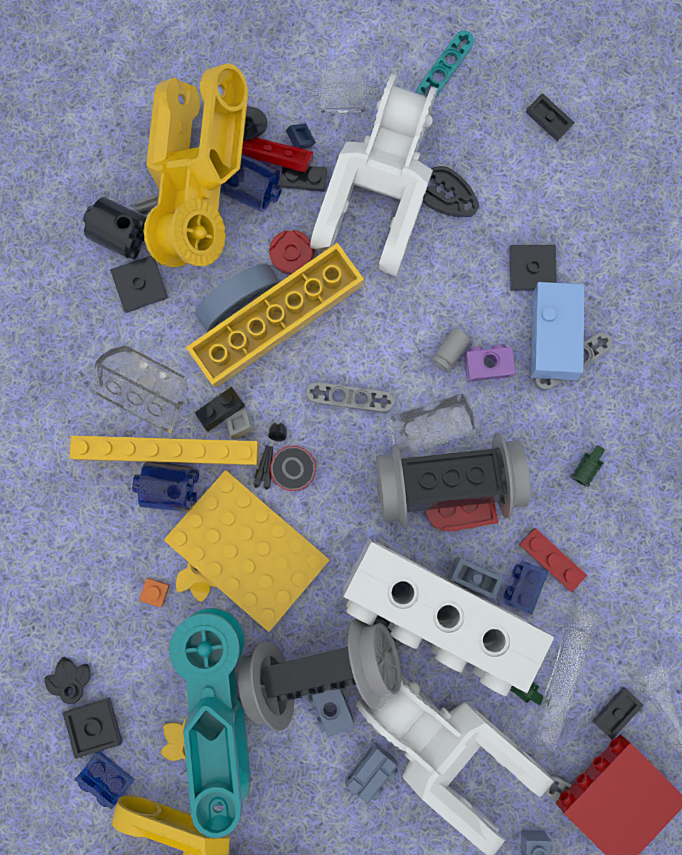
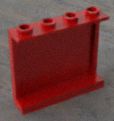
[555,734,682,855]

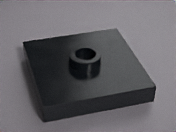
[509,245,557,291]
[110,256,168,313]
[63,697,122,759]

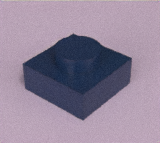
[286,123,316,149]

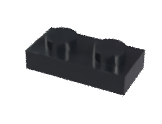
[526,93,575,142]
[280,166,327,192]
[194,387,245,432]
[592,687,644,740]

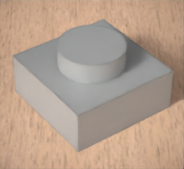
[226,408,254,440]

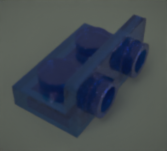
[504,560,549,615]
[75,751,135,809]

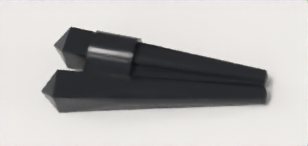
[253,445,273,490]

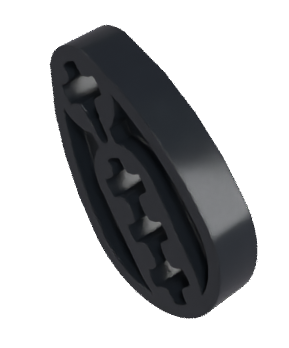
[423,166,479,217]

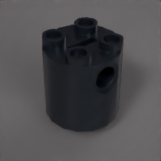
[83,197,147,260]

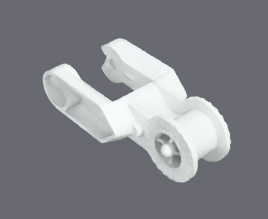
[310,73,438,276]
[356,674,555,855]

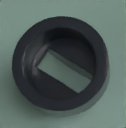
[268,422,287,442]

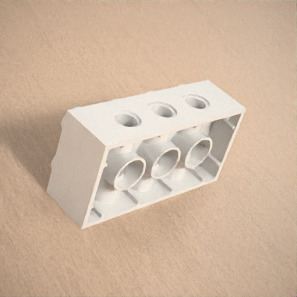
[343,538,554,696]

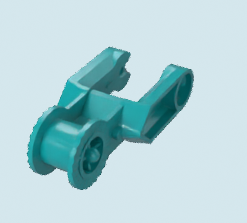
[169,608,251,838]

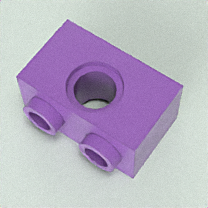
[464,344,516,382]

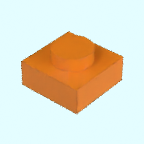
[139,578,170,608]

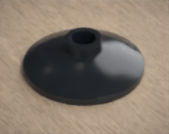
[243,106,267,140]

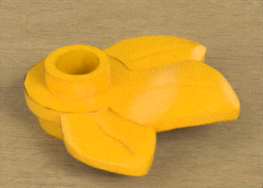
[176,562,216,602]
[160,715,189,761]

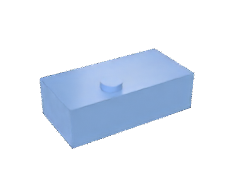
[531,282,584,380]

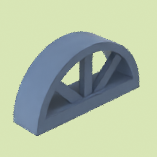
[195,264,280,332]

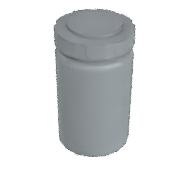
[430,328,471,373]

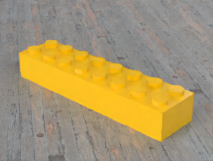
[186,242,364,388]

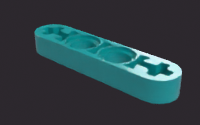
[416,31,474,99]

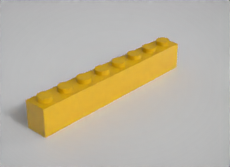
[69,436,260,466]

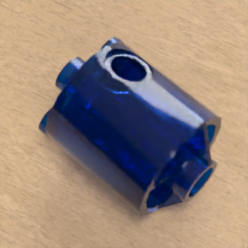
[220,153,282,212]
[132,462,199,512]

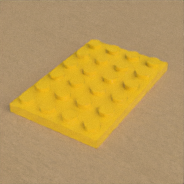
[164,470,329,632]

